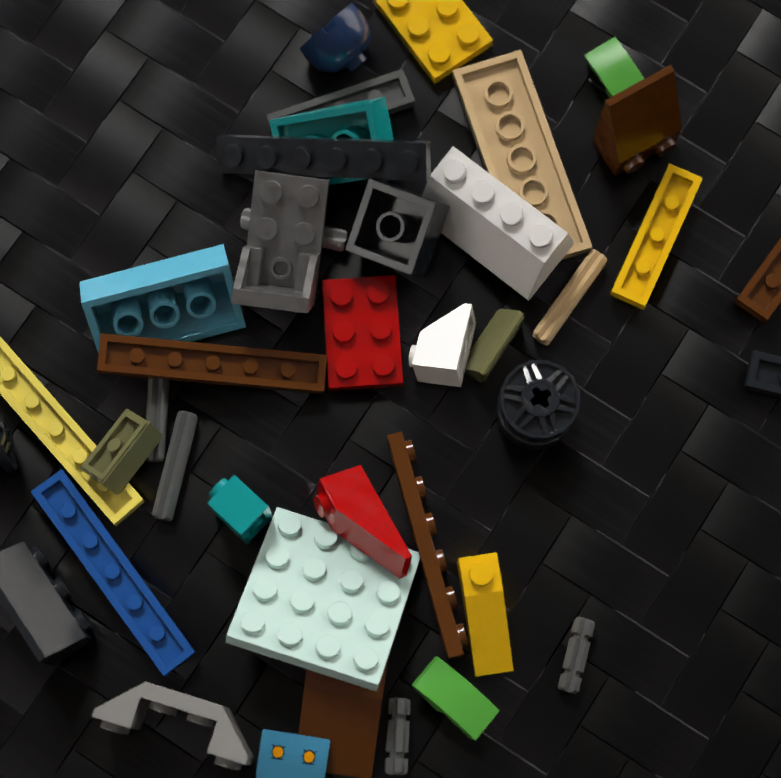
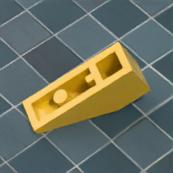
[457,552,514,677]

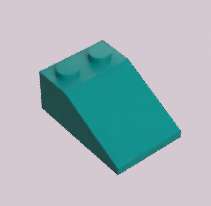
[269,97,394,185]

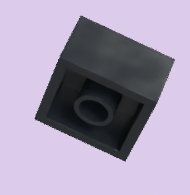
[345,179,450,276]

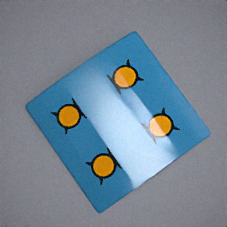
[256,729,330,778]

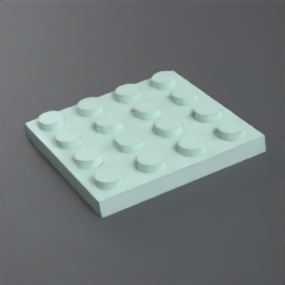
[226,507,420,692]

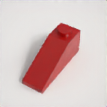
[314,465,412,579]

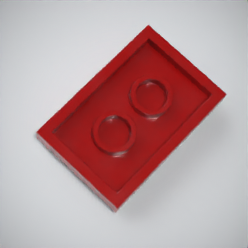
[322,275,403,391]

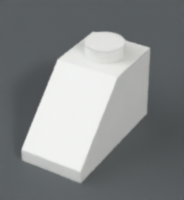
[409,303,476,387]

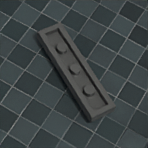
[266,69,415,129]

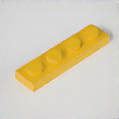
[610,163,703,310]

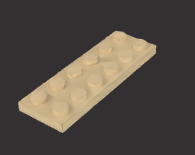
[452,50,592,260]

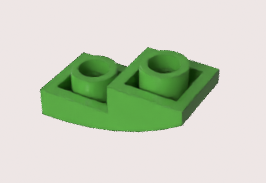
[584,37,644,98]
[411,656,500,741]

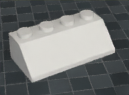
[422,146,575,301]

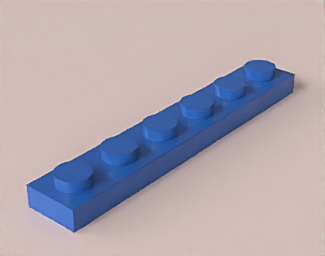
[31,469,196,677]

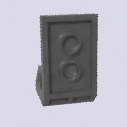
[231,171,330,313]

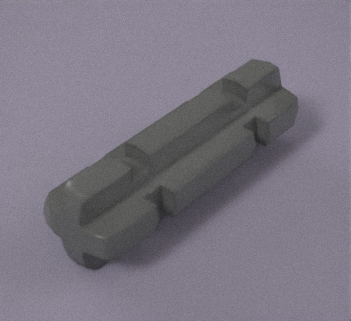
[558,617,595,694]
[385,697,411,775]

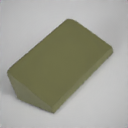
[465,309,524,383]
[80,408,163,495]

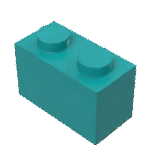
[207,475,273,545]

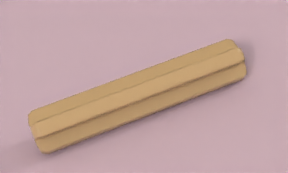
[533,250,607,345]

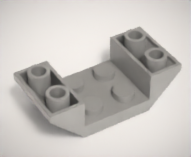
[92,682,254,770]

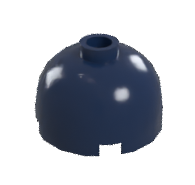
[299,2,371,73]

